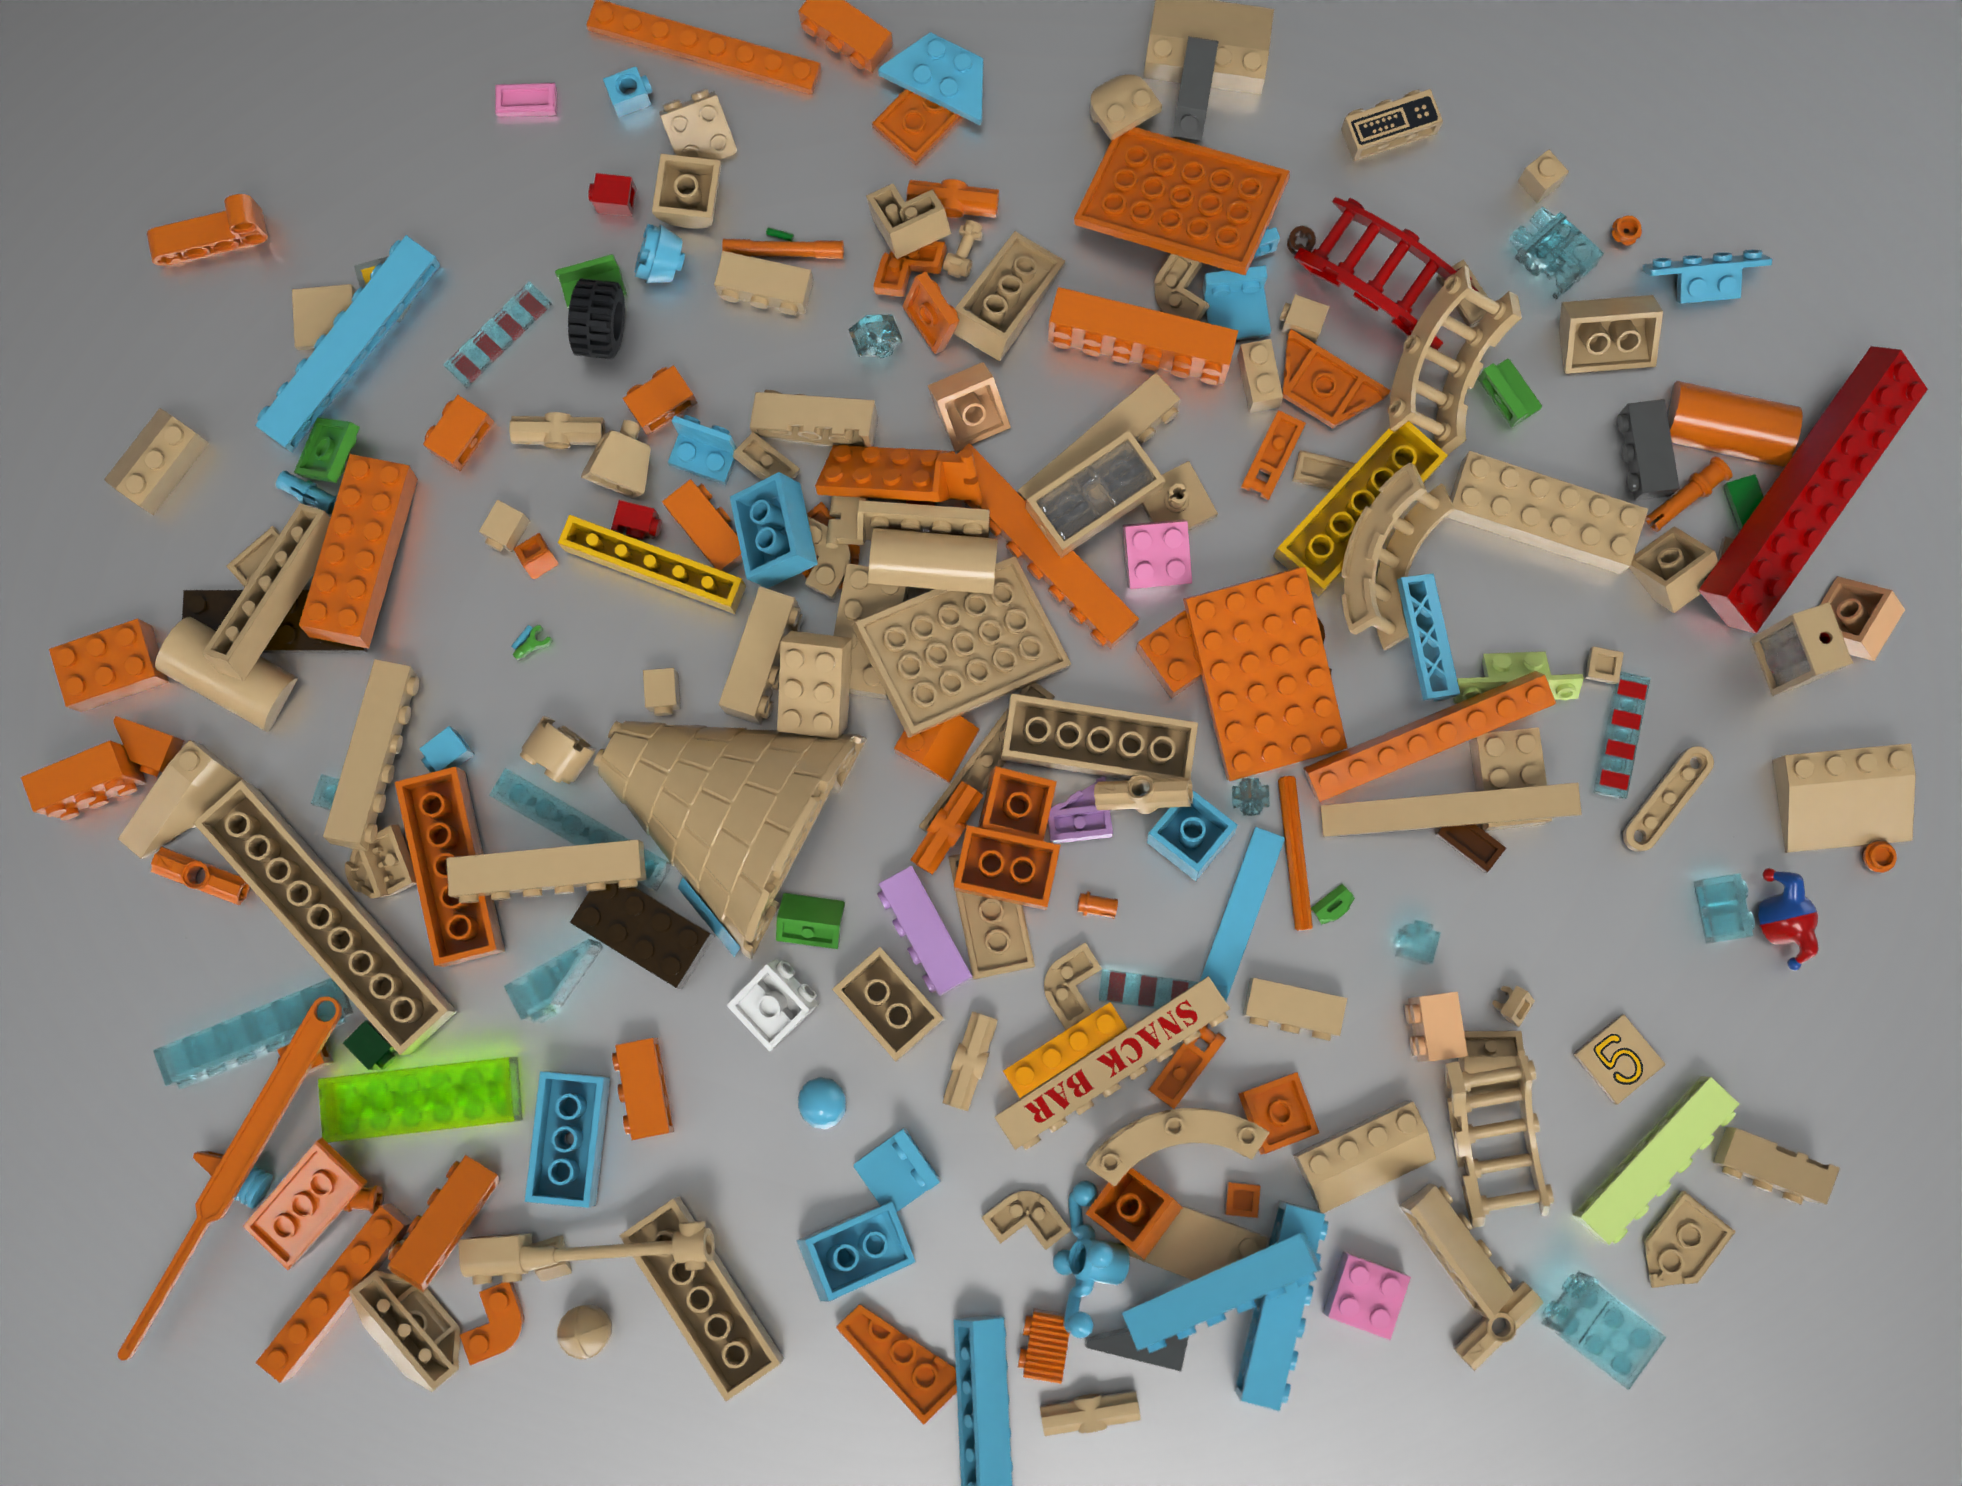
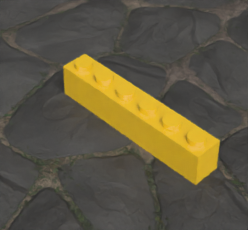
[558,515,746,614]

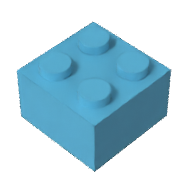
[1147,790,1237,881]

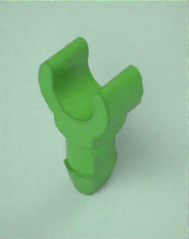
[513,625,553,660]

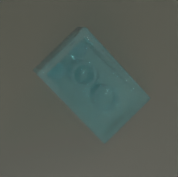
[504,939,603,1023]

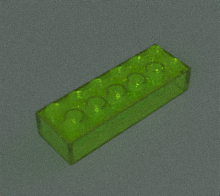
[318,1057,523,1143]

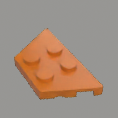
[1282,329,1391,429]

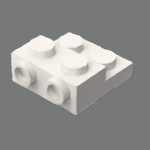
[727,959,819,1052]

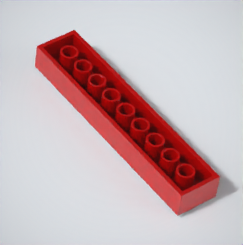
[1699,346,1928,634]

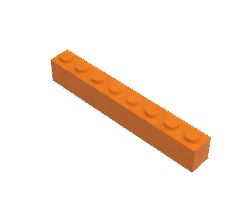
[958,443,1139,649]
[1303,671,1556,802]

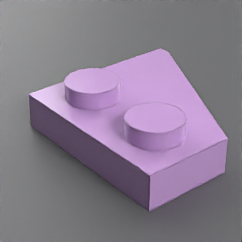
[1048,776,1113,844]

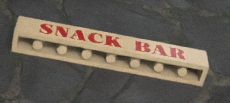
[994,976,1230,1150]

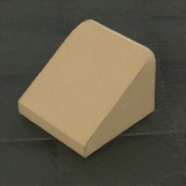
[532,1235,572,1281]

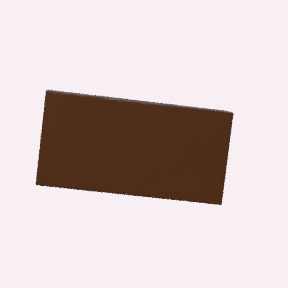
[1435,824,1506,873]

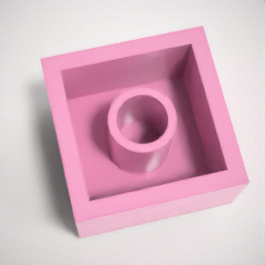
[1122,519,1192,589]
[1323,1251,1411,1340]

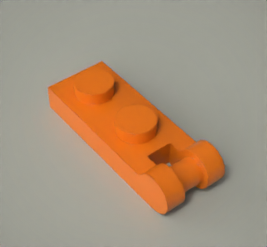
[1241,410,1306,500]
[1148,1024,1226,1109]

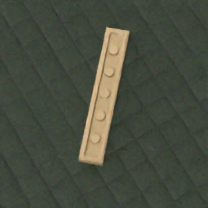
[919,682,1055,833]

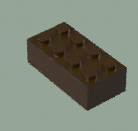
[570,883,715,989]

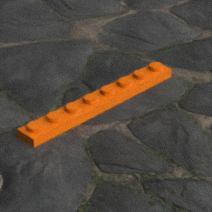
[586,0,821,95]

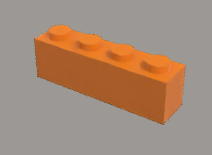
[388,1155,499,1292]

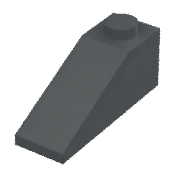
[1172,36,1219,141]
[1085,1328,1189,1371]

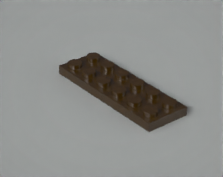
[182,590,367,653]

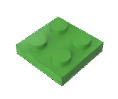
[294,417,360,483]

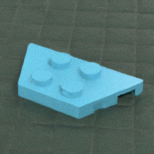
[878,32,983,125]

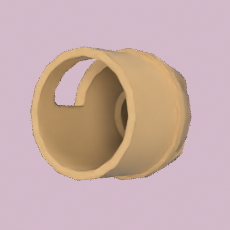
[557,1305,612,1359]

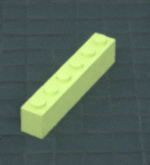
[1573,1076,1739,1245]

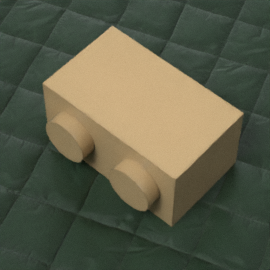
[1237,339,1283,413]

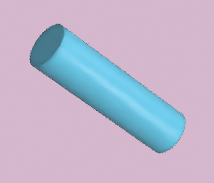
[511,625,533,650]

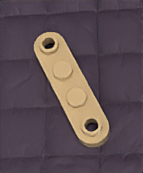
[1623,746,1714,852]

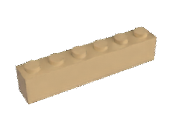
[1018,373,1180,501]
[202,504,330,681]
[323,659,419,851]
[446,840,646,903]

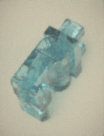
[1509,207,1604,300]

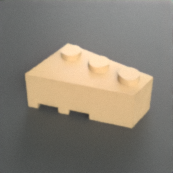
[1713,1127,1840,1205]

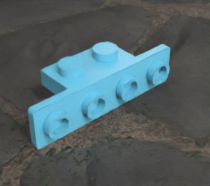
[1643,250,1772,304]

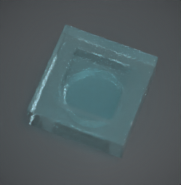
[311,774,339,810]

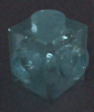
[848,314,903,359]
[1394,920,1441,965]

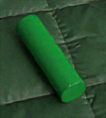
[766,227,794,241]

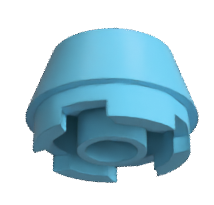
[634,224,685,283]

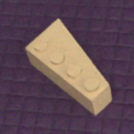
[750,390,878,447]

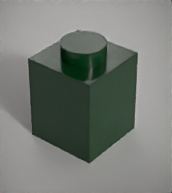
[342,1020,396,1070]

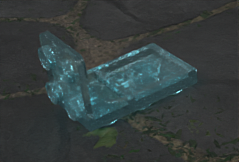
[1541,1271,1666,1390]

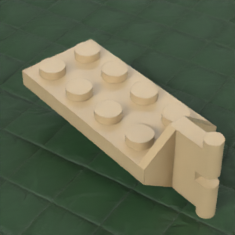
[826,496,990,549]

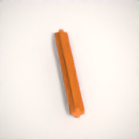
[1278,776,1313,931]

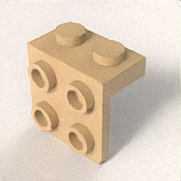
[659,89,737,160]

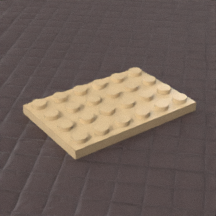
[852,556,1071,737]

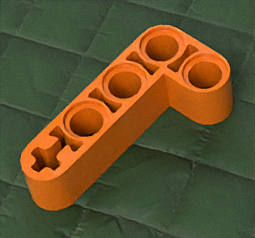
[147,194,268,266]

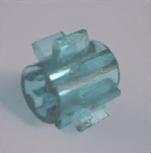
[1232,778,1270,816]

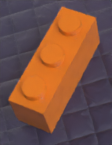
[798,0,893,73]
[662,479,743,573]
[612,1038,674,1140]

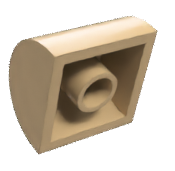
[652,154,721,229]

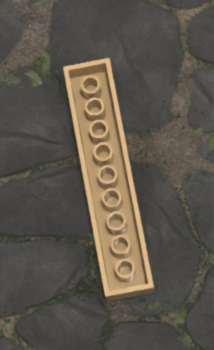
[193,780,457,1055]

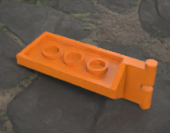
[815,445,983,505]

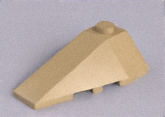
[118,740,246,859]

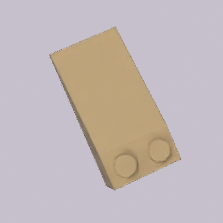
[953,231,1066,361]
[1126,1205,1269,1281]

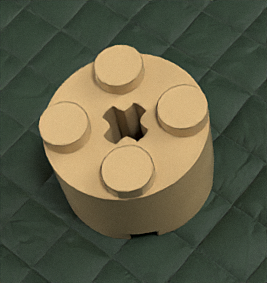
[520,716,596,784]

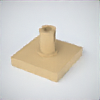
[1142,461,1218,531]

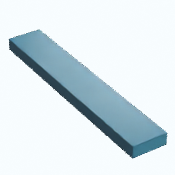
[1199,827,1285,1001]

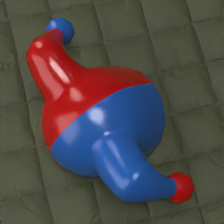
[1758,868,1819,971]

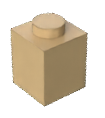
[1518,150,1569,204]
[1279,294,1330,344]
[479,500,530,552]
[643,668,681,716]

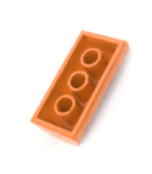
[1668,381,1803,467]

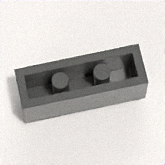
[1617,399,1680,501]

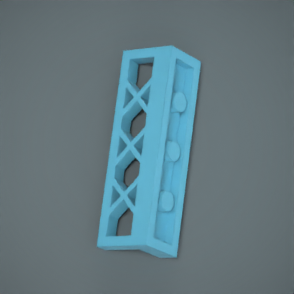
[1397,574,1460,702]

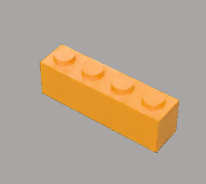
[1003,1002,1128,1098]

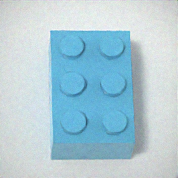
[730,472,818,588]

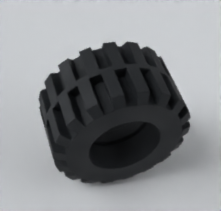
[568,278,625,359]

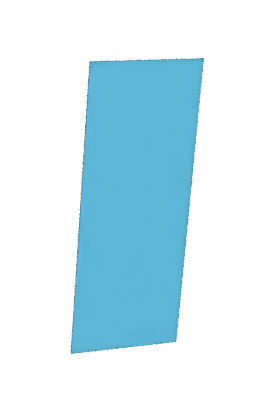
[678,878,741,957]

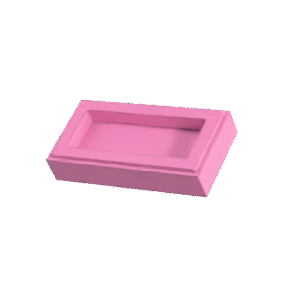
[495,83,557,117]

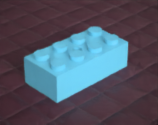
[525,1071,611,1208]

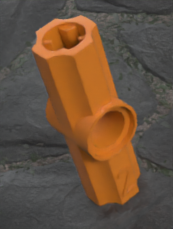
[907,179,999,218]
[910,781,984,875]
[151,847,250,905]

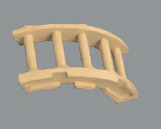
[1388,266,1522,455]
[1341,463,1455,650]
[1446,1050,1554,1228]
[1086,1108,1270,1186]

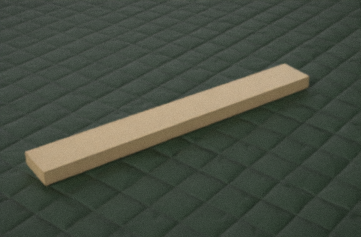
[1321,783,1582,837]

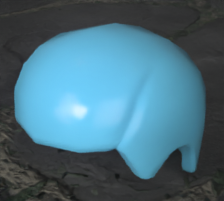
[798,1077,846,1129]

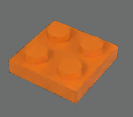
[902,272,960,355]
[1238,1072,1320,1155]

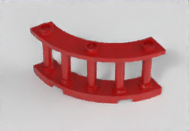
[1293,197,1479,350]

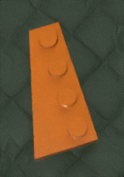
[836,1304,957,1425]

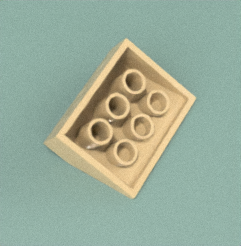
[1143,0,1274,95]
[1772,743,1916,853]

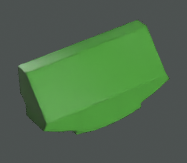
[1311,884,1355,925]

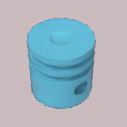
[234,1165,273,1209]

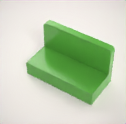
[555,254,627,309]
[1477,359,1542,428]
[776,893,845,949]

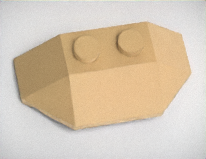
[349,1271,460,1392]

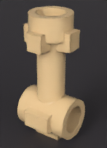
[943,220,983,278]

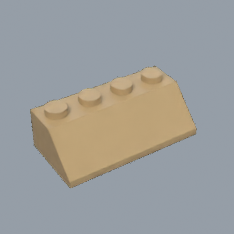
[1293,1101,1436,1213]
[1399,1183,1514,1320]

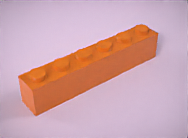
[255,1203,412,1383]

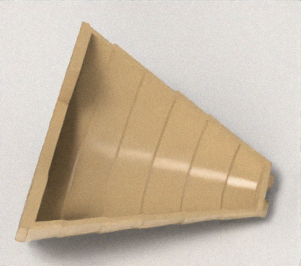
[593,721,867,960]

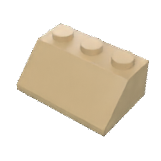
[1559,295,1663,374]
[104,408,209,515]

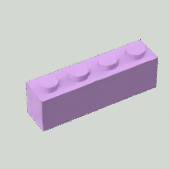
[877,866,973,996]

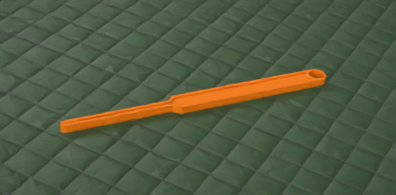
[118,996,342,1361]

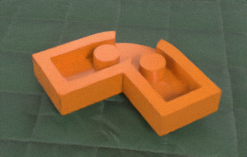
[873,241,947,297]
[460,1282,524,1365]

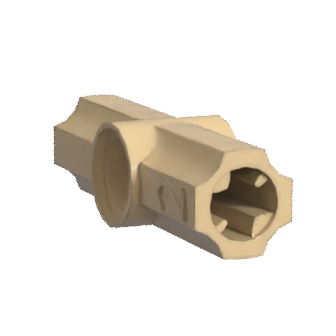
[509,412,606,449]
[1094,774,1193,814]
[942,1011,998,1111]
[1453,1281,1544,1371]
[1040,1390,1141,1436]

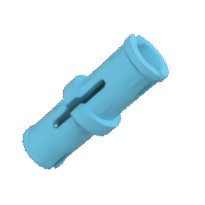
[276,471,337,515]

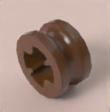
[1287,226,1316,255]

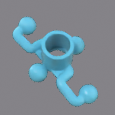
[1053,1181,1130,1339]

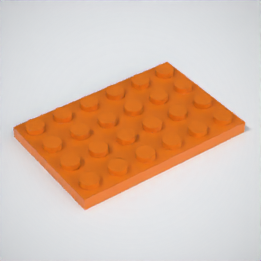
[1074,127,1290,276]
[1183,567,1348,781]

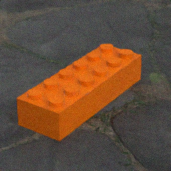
[1048,287,1238,385]
[299,454,418,649]
[395,766,505,967]

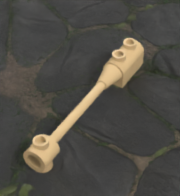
[458,1221,715,1284]

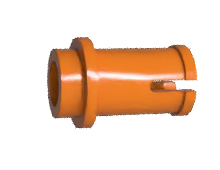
[1077,891,1118,919]

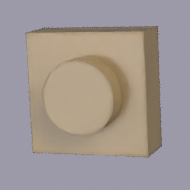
[1585,646,1624,685]

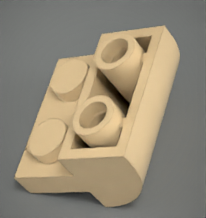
[1458,1031,1528,1096]

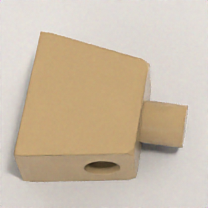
[581,420,651,499]

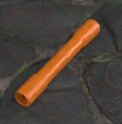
[722,239,844,259]

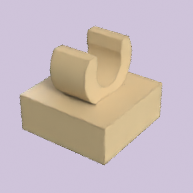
[1492,986,1535,1027]

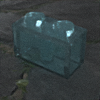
[1693,873,1755,944]

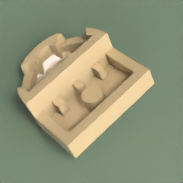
[1090,74,1162,141]
[345,824,417,898]

